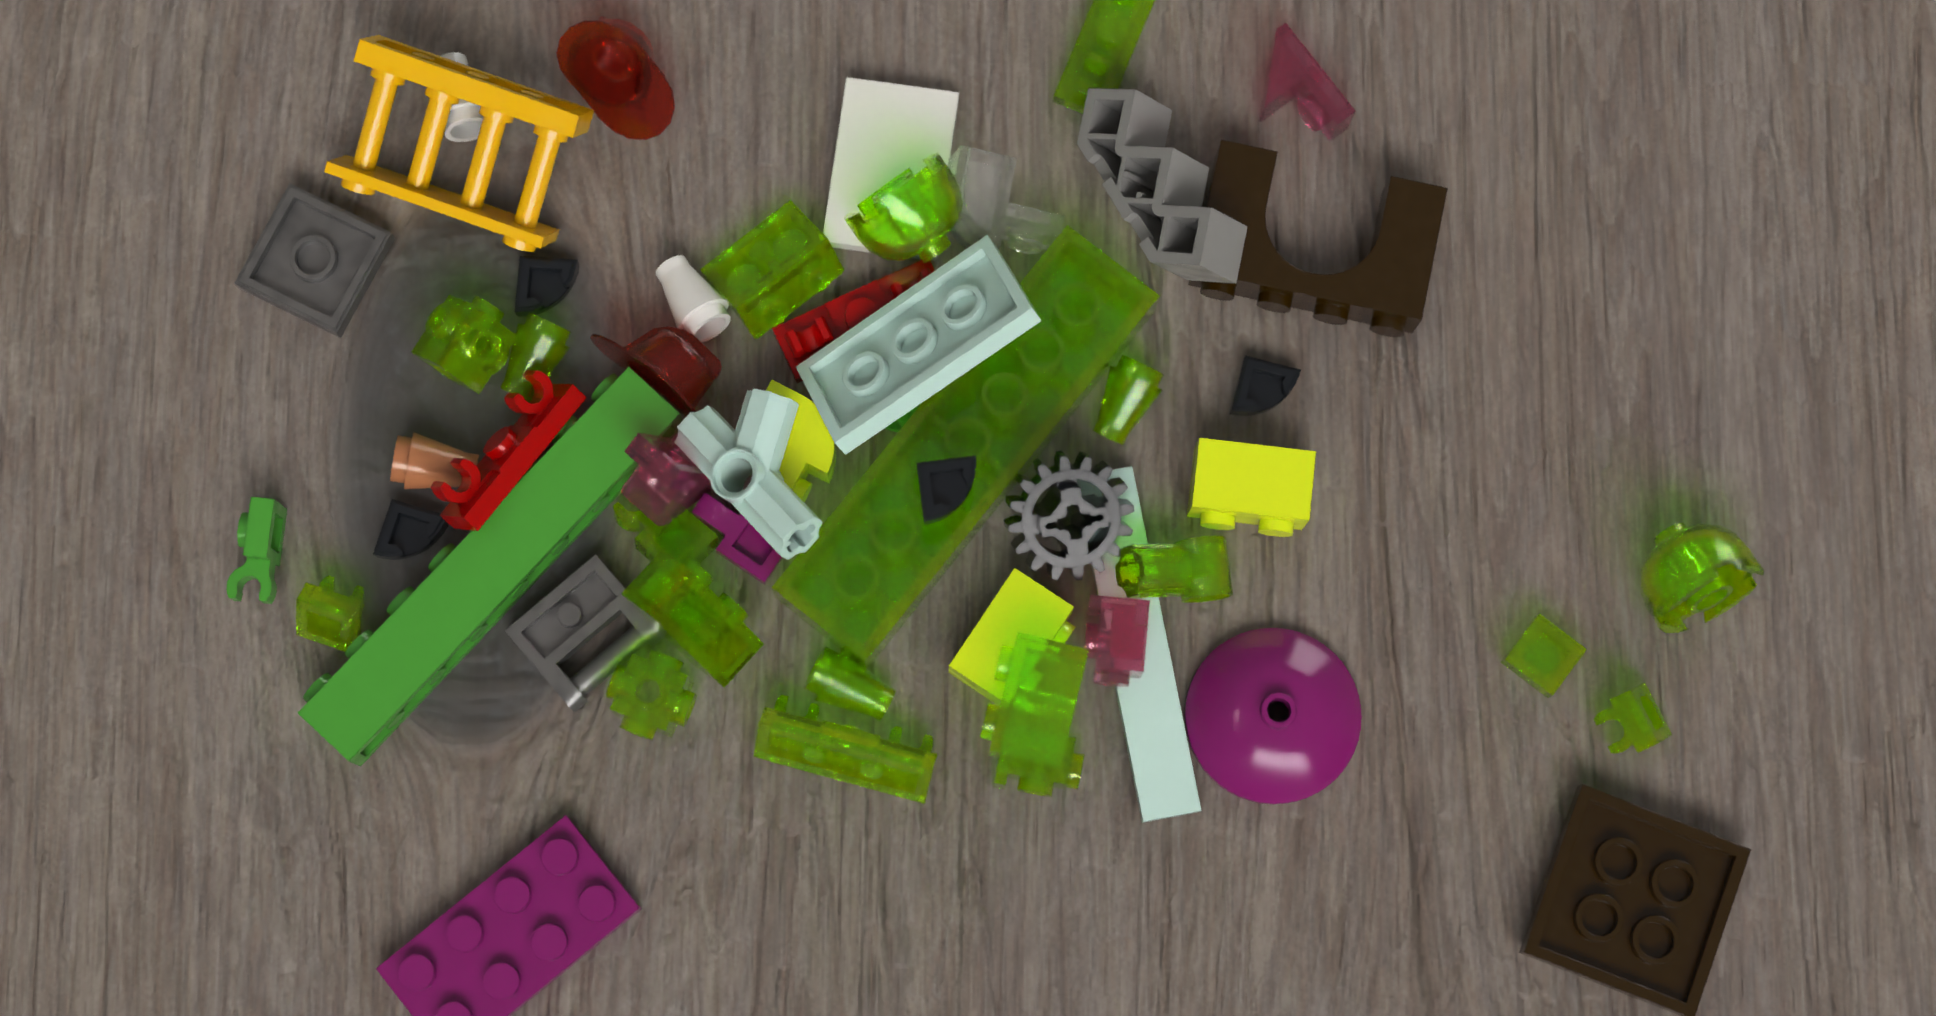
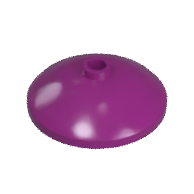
[1184,628,1362,805]

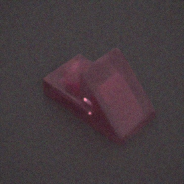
[1259,23,1356,141]
[621,433,713,526]

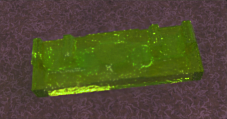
[1053,0,1156,114]
[754,695,937,804]

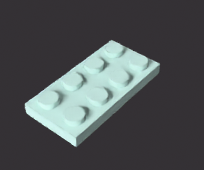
[796,235,1042,455]

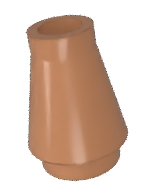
[390,432,479,489]

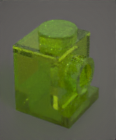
[993,724,1084,797]

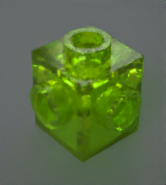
[411,294,518,394]
[606,650,697,741]

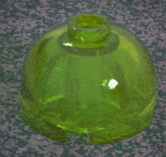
[844,152,963,263]
[1640,523,1765,633]

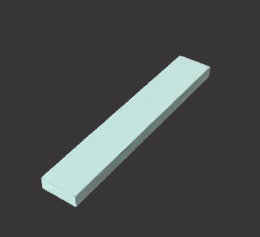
[1077,466,1202,823]

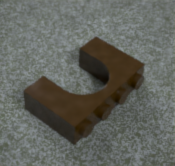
[1188,139,1448,337]

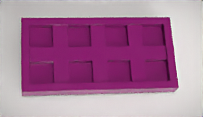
[376,815,642,1016]

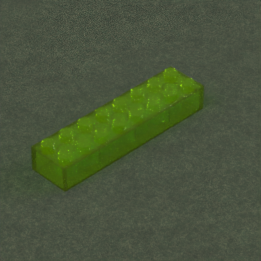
[771,225,1160,670]

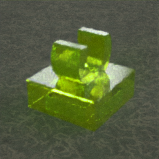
[296,575,364,652]
[1593,682,1672,753]

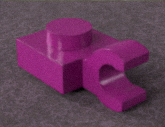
[692,493,783,585]

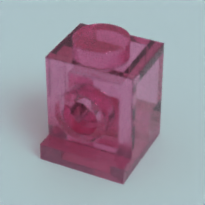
[1083,595,1150,687]

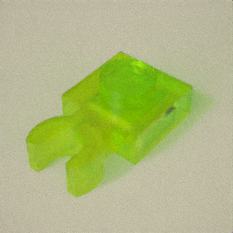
[612,482,719,585]

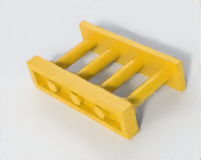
[324,35,594,252]

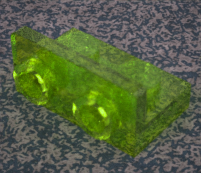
[700,200,844,339]

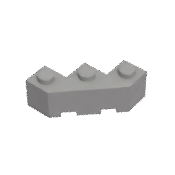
[1077,88,1247,284]

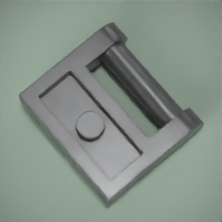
[505,554,665,713]

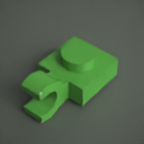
[226,497,287,604]

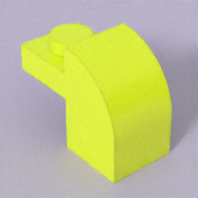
[766,380,836,503]

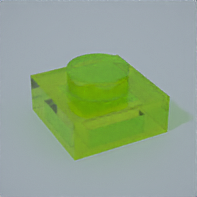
[1501,613,1587,698]

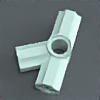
[674,388,823,560]

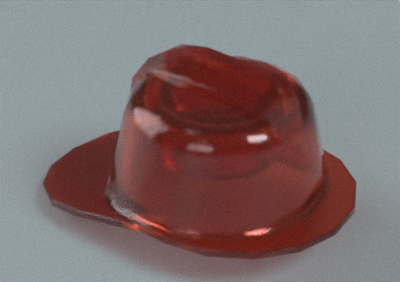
[556,16,675,140]
[590,326,722,416]

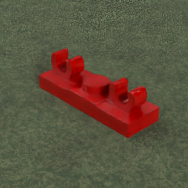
[772,257,935,383]
[431,370,587,531]

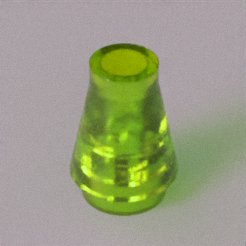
[500,312,571,402]
[1092,355,1164,446]
[803,646,896,721]

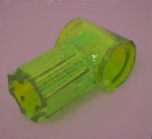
[1115,536,1233,603]

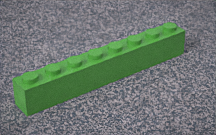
[298,367,683,767]

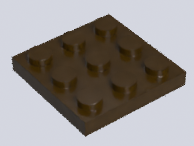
[1519,784,1751,1016]

